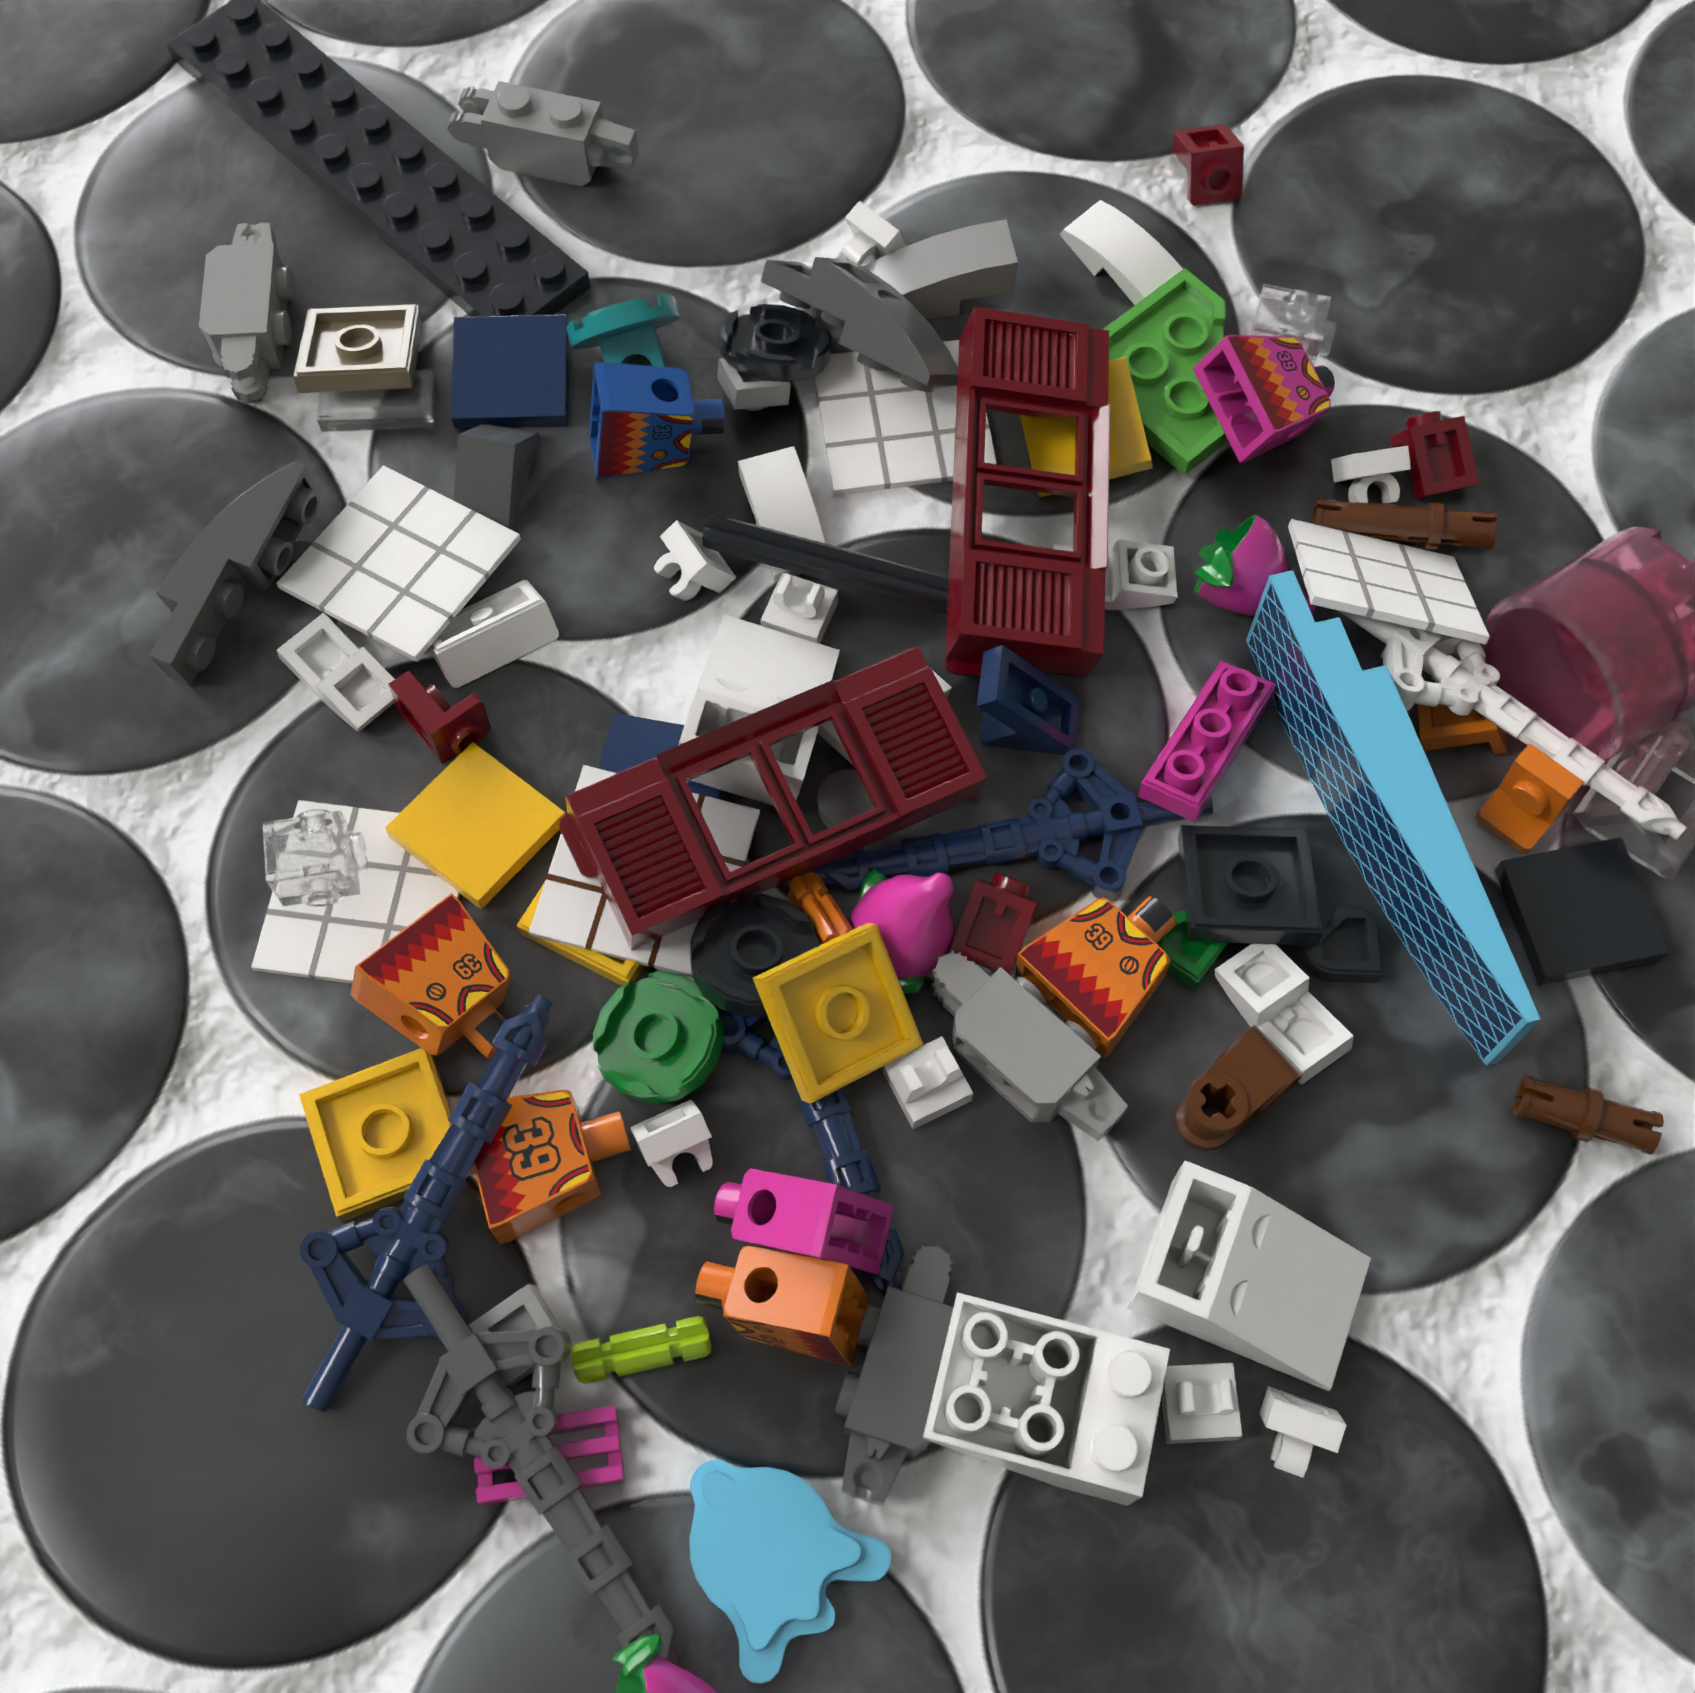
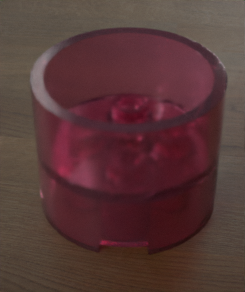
[1484,527,1695,761]

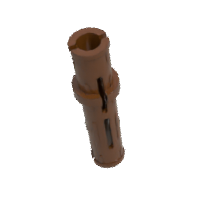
[1311,498,1498,550]

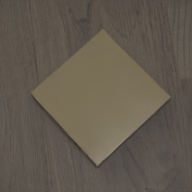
[293,304,423,393]

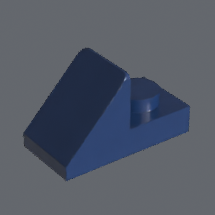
[977,645,1081,755]

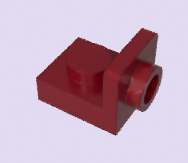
[1173,124,1244,206]
[1389,411,1479,500]
[388,670,491,764]
[948,872,1041,976]

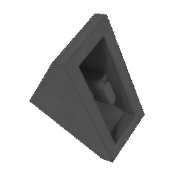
[453,423,540,530]

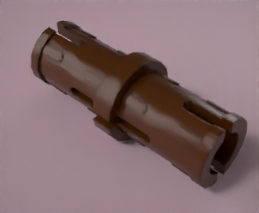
[1513,1075,1664,1155]

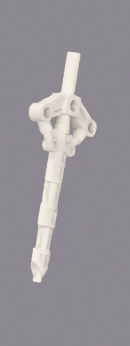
[1339,611,1687,840]

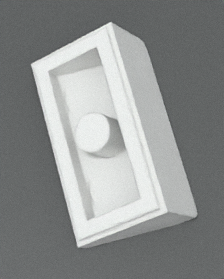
[429,580,559,688]

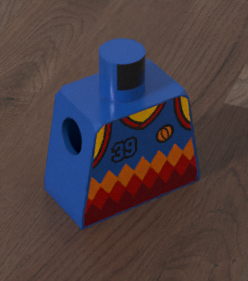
[589,362,725,480]

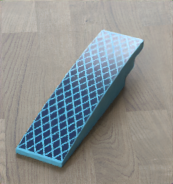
[1246,570,1541,1066]

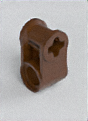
[1174,1025,1304,1151]

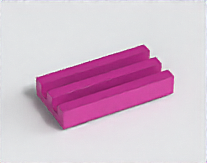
[472,1405,625,1506]

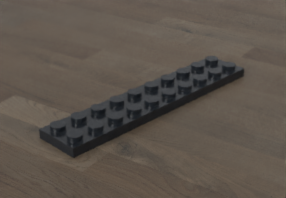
[166,0,591,317]

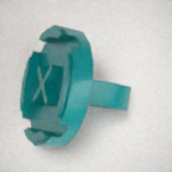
[566,294,680,367]

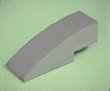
[863,219,1018,319]

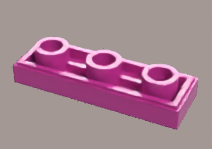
[1138,661,1276,823]

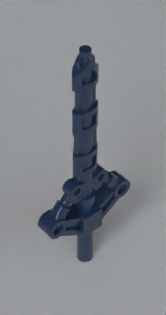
[808,748,1213,901]
[721,899,905,1295]
[300,994,553,1412]

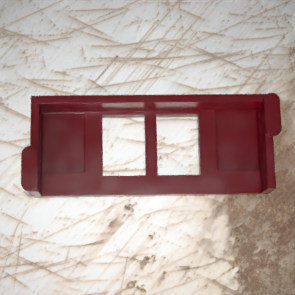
[944,307,1110,678]
[559,646,987,951]

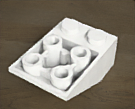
[678,614,840,806]
[1127,1160,1371,1391]
[922,1292,1170,1506]

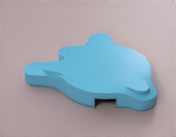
[689,1460,891,1684]

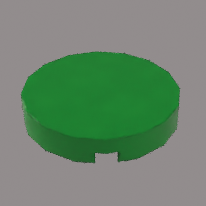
[593,971,724,1105]

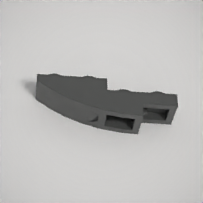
[760,257,958,392]
[149,461,321,686]

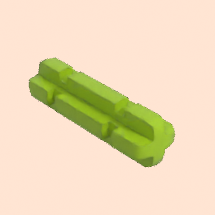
[571,1316,712,1384]

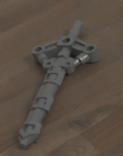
[403,1264,679,1667]

